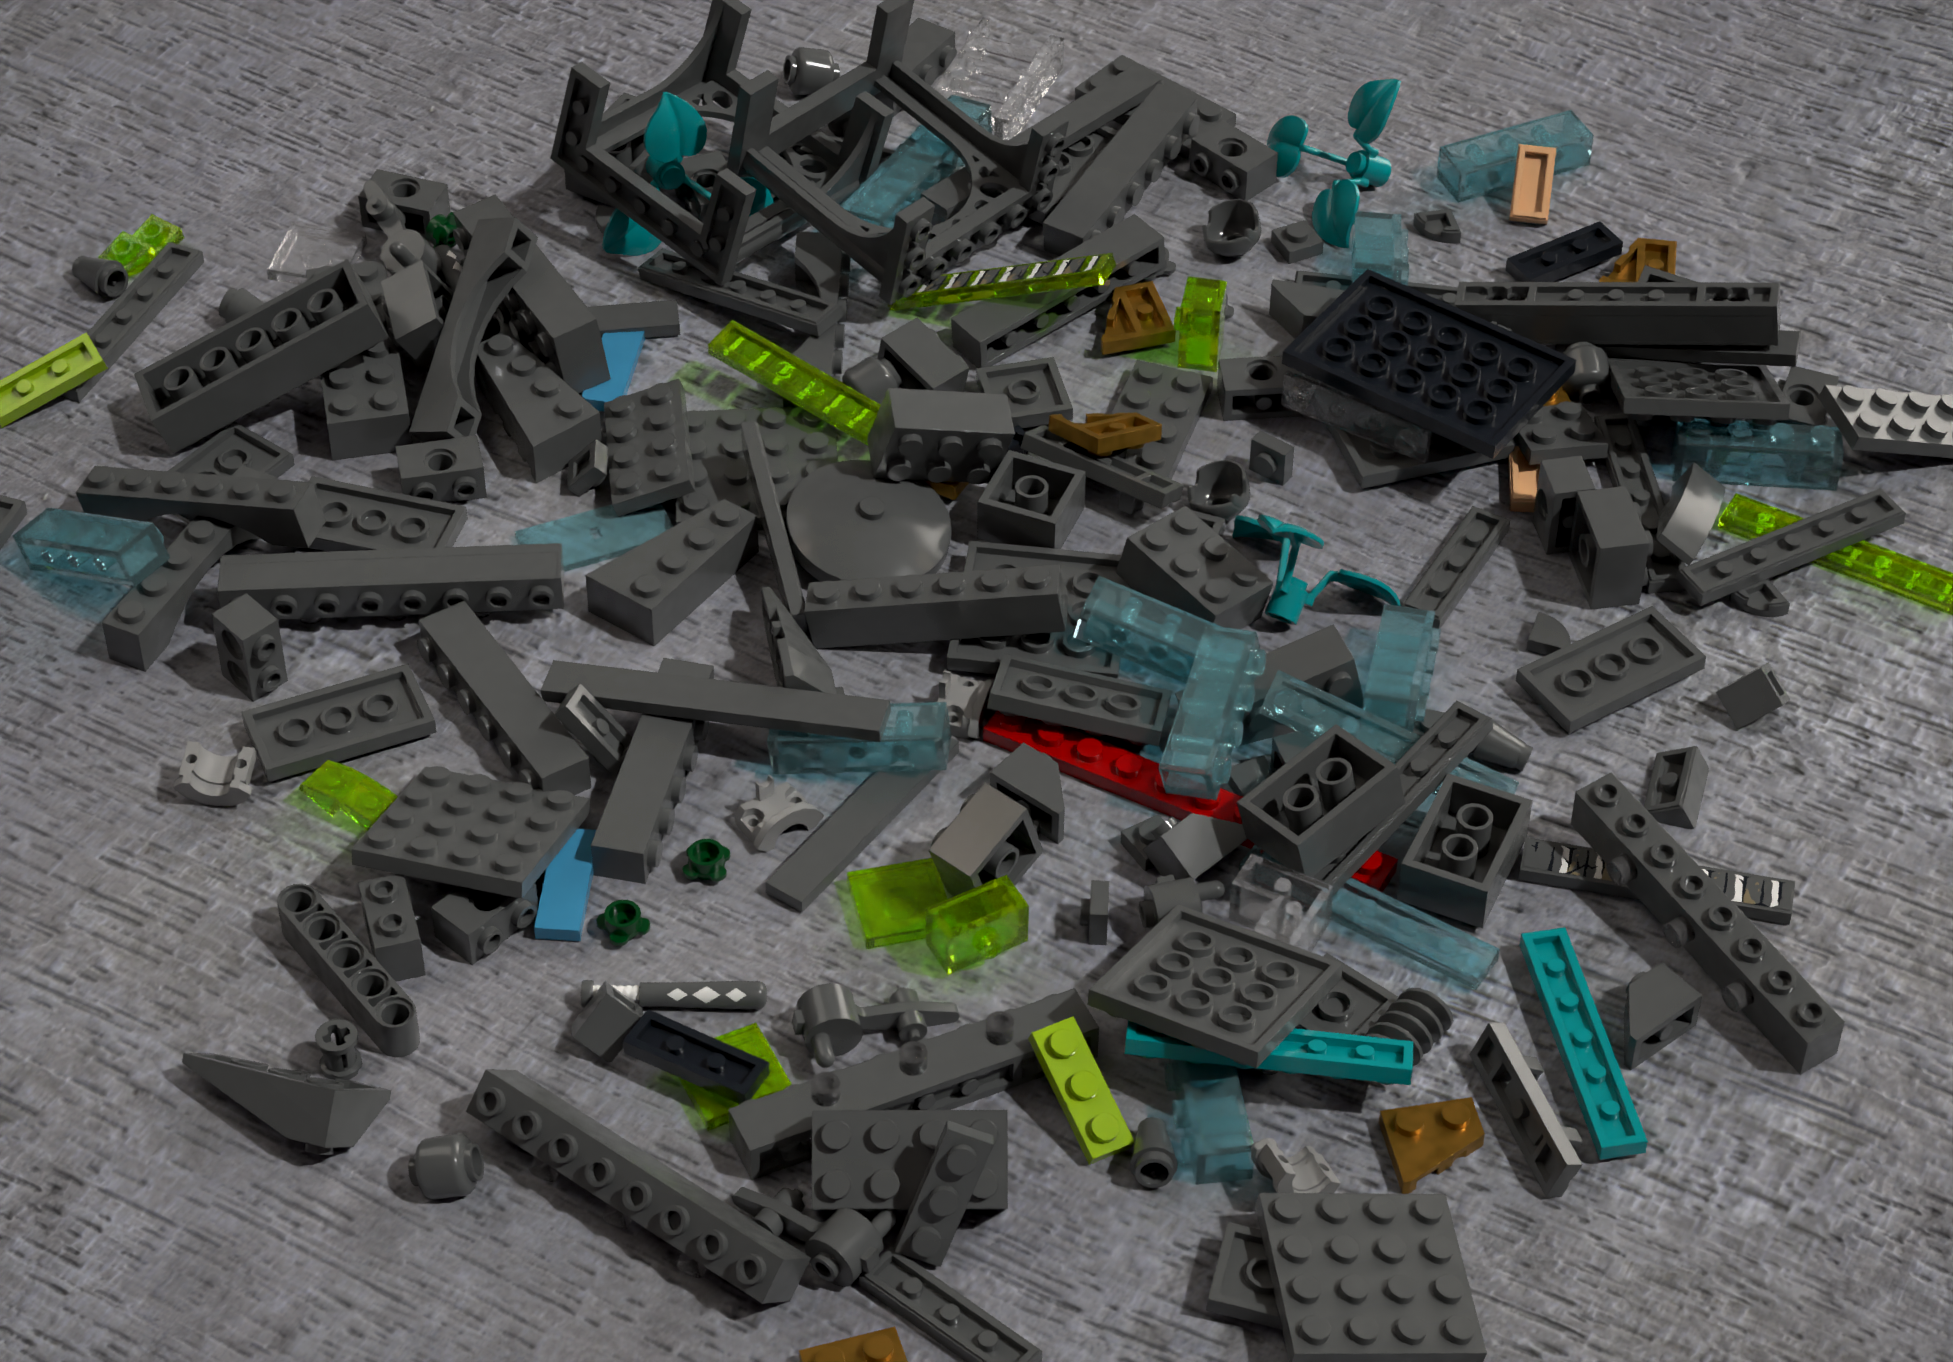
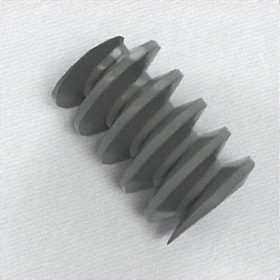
[1365,988,1454,1085]

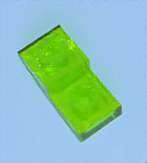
[98,214,185,276]
[299,760,398,831]

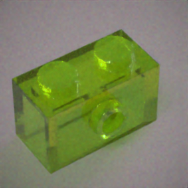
[1174,276,1227,372]
[926,875,1029,974]

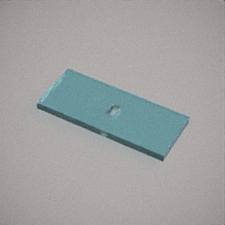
[514,503,674,572]

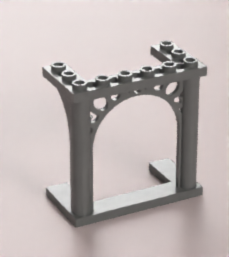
[550,0,894,286]
[727,0,1069,305]

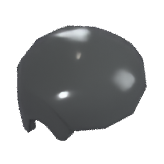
[1202,199,1261,257]
[1188,460,1251,521]

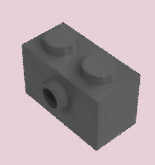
[877,318,969,392]

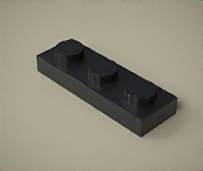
[1505,221,1623,282]
[623,1009,770,1104]

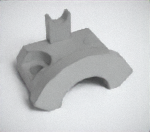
[931,670,994,740]
[173,741,257,806]
[735,775,824,852]
[1251,1138,1341,1193]

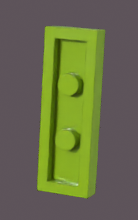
[0,332,108,428]
[1028,1016,1135,1165]

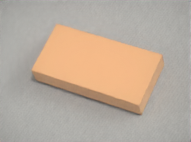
[1509,144,1556,225]
[1508,446,1540,512]

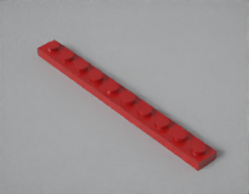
[983,710,1398,900]

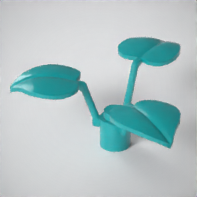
[1267,79,1402,248]
[602,92,774,256]
[1232,515,1401,625]

